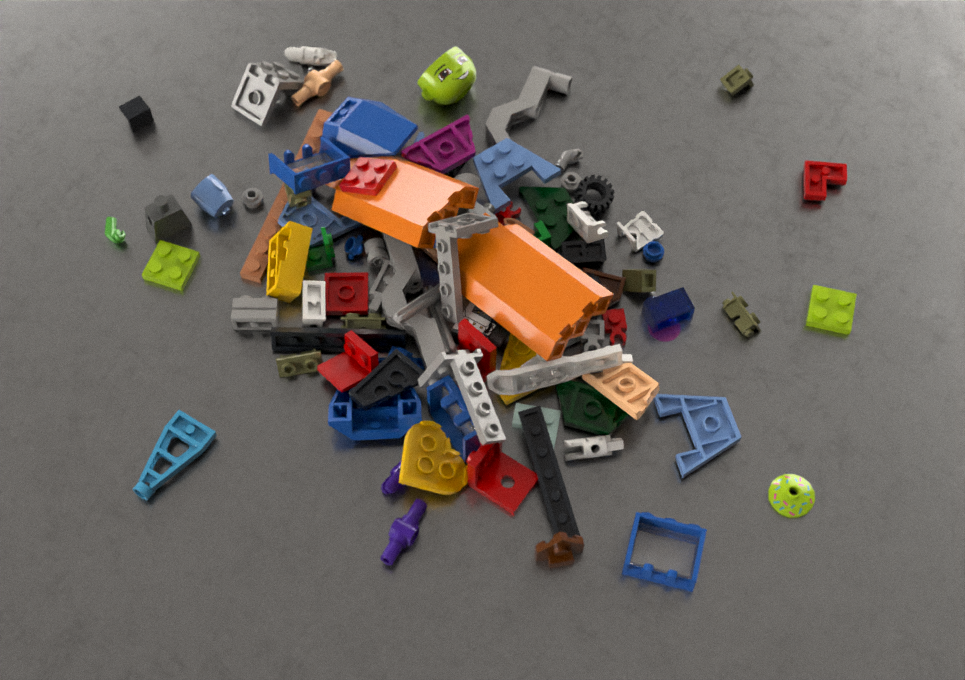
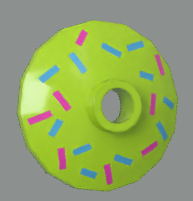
[768,474,815,518]

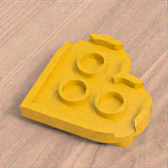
[399,420,468,495]

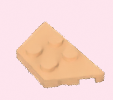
[582,363,659,420]

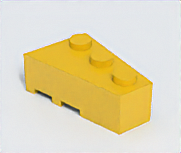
[266,221,313,303]

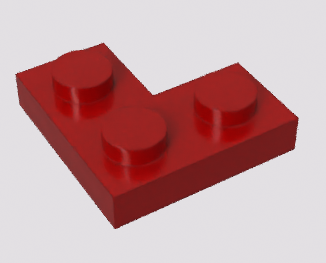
[803,160,847,201]

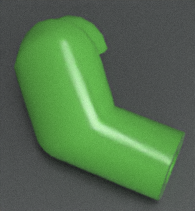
[105,217,126,243]

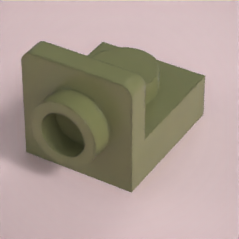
[720,65,754,96]
[284,183,312,207]

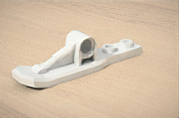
[487,344,622,395]

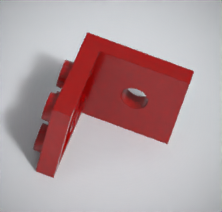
[455,318,497,406]
[466,442,539,515]

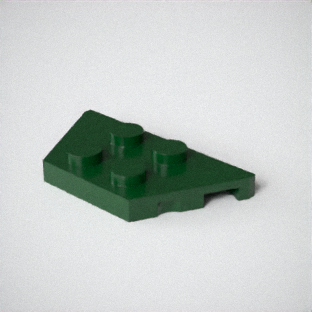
[519,186,575,252]
[556,380,630,435]

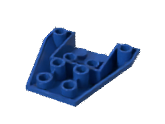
[320,97,418,158]

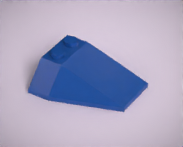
[328,357,422,441]

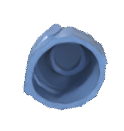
[190,174,234,218]

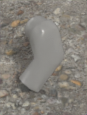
[555,149,583,172]

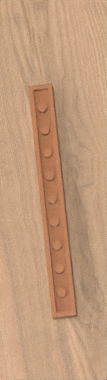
[240,109,333,283]

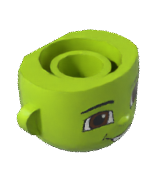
[417,46,476,105]

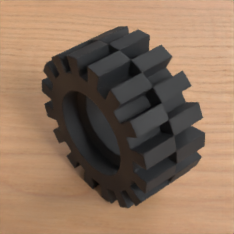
[574,175,615,216]

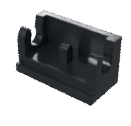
[559,239,607,263]

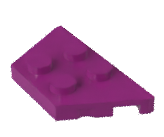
[401,114,476,174]

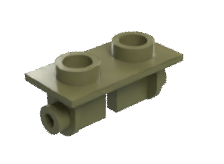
[722,292,761,337]
[341,313,387,329]
[276,349,323,378]

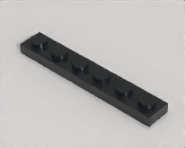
[270,327,406,353]
[518,406,580,538]

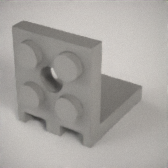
[231,61,304,126]

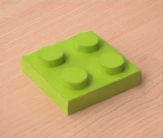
[142,240,201,291]
[806,285,857,335]

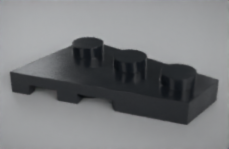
[349,349,424,411]

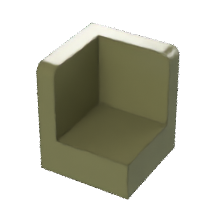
[622,269,656,292]

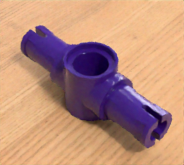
[380,499,427,566]

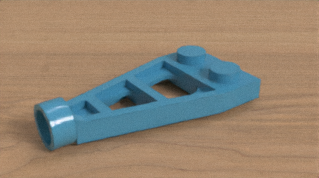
[133,410,217,501]

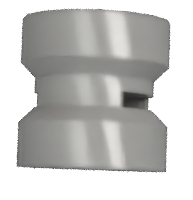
[364,238,389,268]

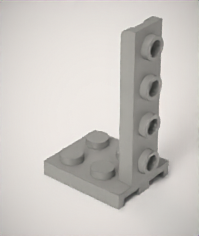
[428,213,498,324]
[417,348,506,445]

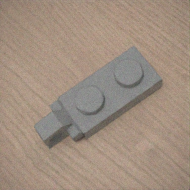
[368,259,395,314]

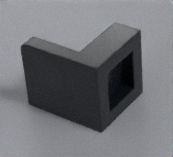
[119,95,154,132]

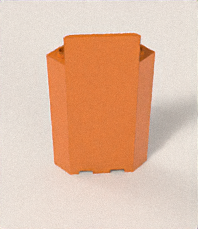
[325,156,479,249]
[457,213,614,361]

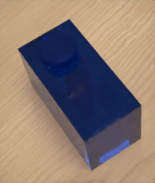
[641,287,695,333]

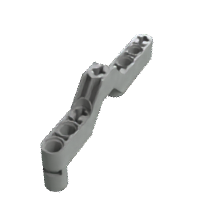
[476,66,572,206]
[381,232,470,370]

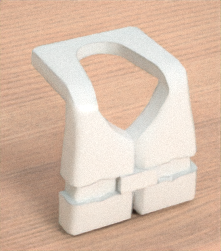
[617,211,664,252]

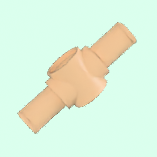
[291,60,344,107]

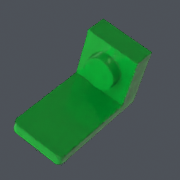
[306,227,335,272]

